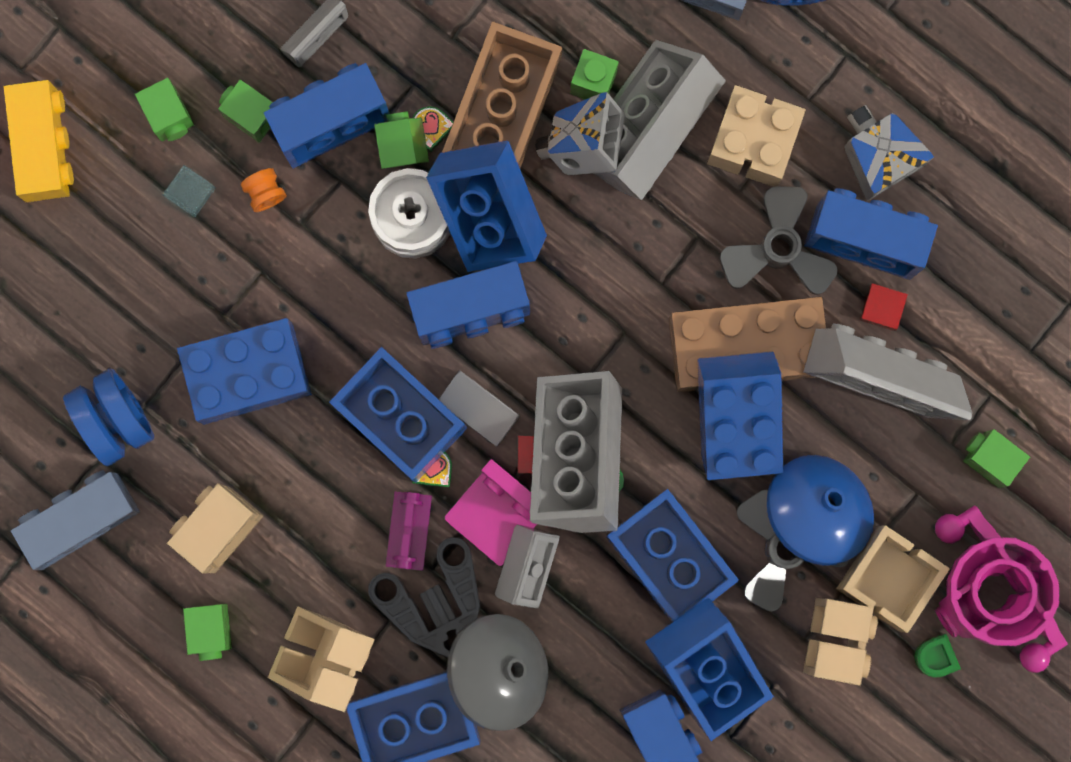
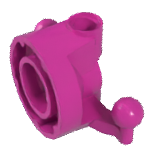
[935,505,1068,673]

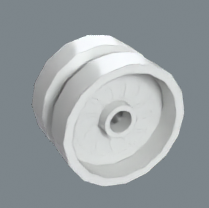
[368,168,450,259]

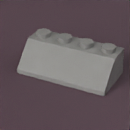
[594,40,726,200]
[803,324,973,421]
[530,371,622,533]

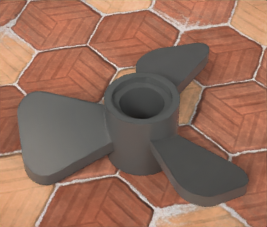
[720,186,837,295]
[737,490,850,611]

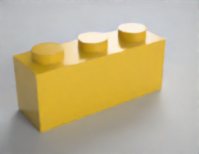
[4,80,74,202]

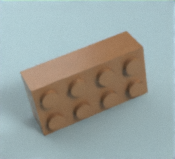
[442,22,562,168]
[668,297,826,392]

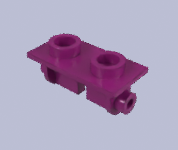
[386,491,432,571]

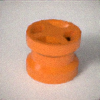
[240,168,287,212]

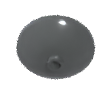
[447,614,549,731]

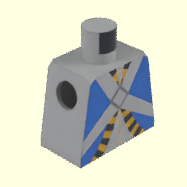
[535,92,625,175]
[844,105,934,201]

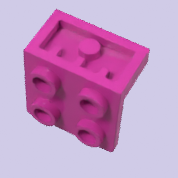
[445,459,537,566]

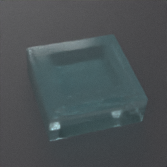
[162,165,216,218]

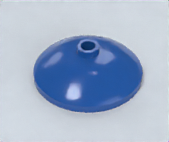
[767,455,874,566]

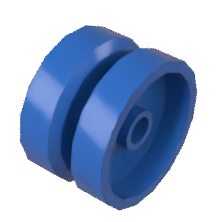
[63,368,154,466]

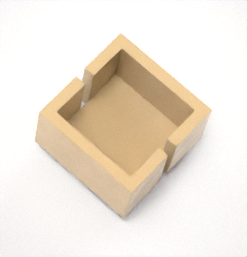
[707,85,806,187]
[167,484,264,574]
[836,525,950,633]
[803,598,877,685]
[268,606,375,712]

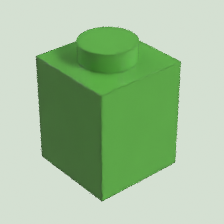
[570,49,619,100]
[135,78,194,142]
[218,80,273,143]
[374,112,429,169]
[963,429,1030,488]
[183,604,232,661]

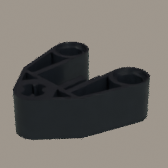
[368,537,481,657]

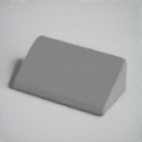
[280,0,348,67]
[439,370,520,447]
[495,525,560,608]

